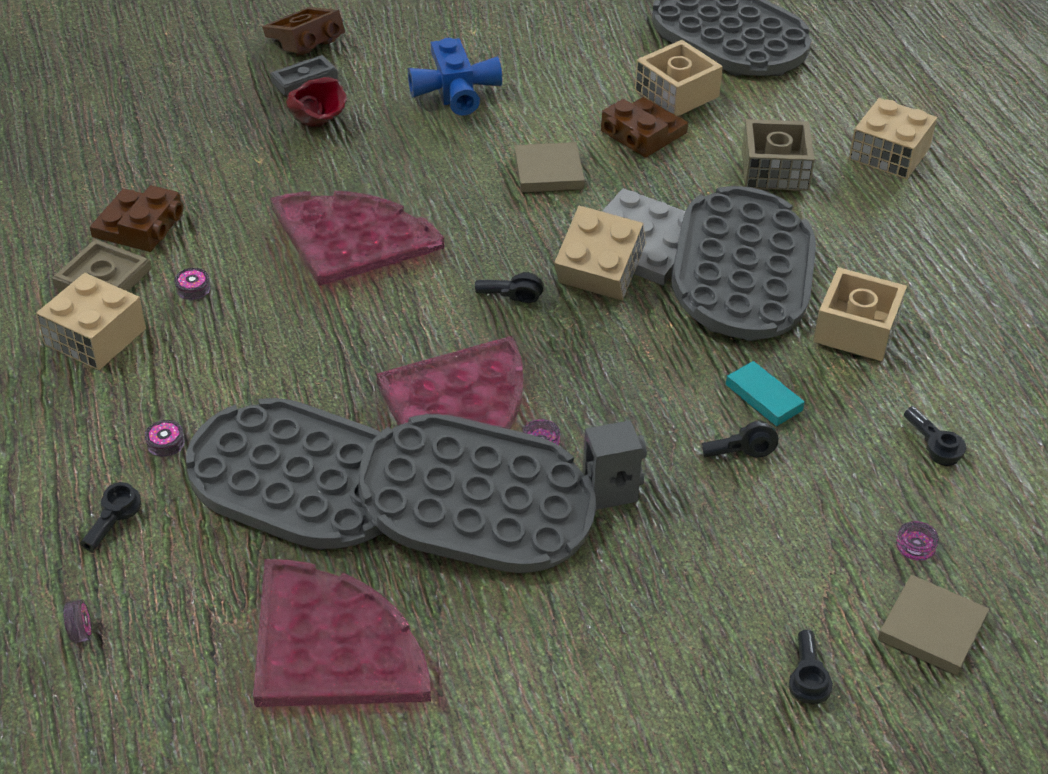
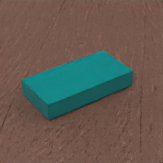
[726,361,805,427]

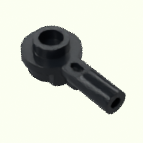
[475,272,544,303]
[904,406,966,466]
[702,421,779,458]
[80,482,141,552]
[789,630,833,704]

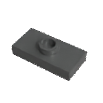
[270,55,338,96]

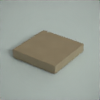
[514,142,585,193]
[52,239,152,292]
[878,574,990,676]

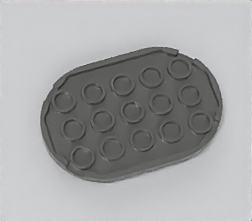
[652,0,811,76]
[671,186,816,341]
[186,398,383,550]
[358,414,596,573]

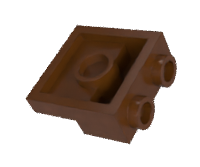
[262,7,345,55]
[601,97,688,158]
[90,185,184,252]

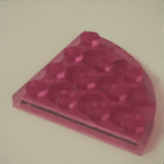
[270,190,444,286]
[376,336,523,429]
[253,559,431,707]

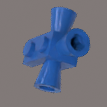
[408,38,502,115]

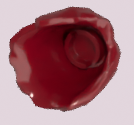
[286,77,347,127]

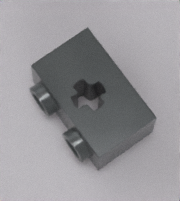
[583,420,647,510]

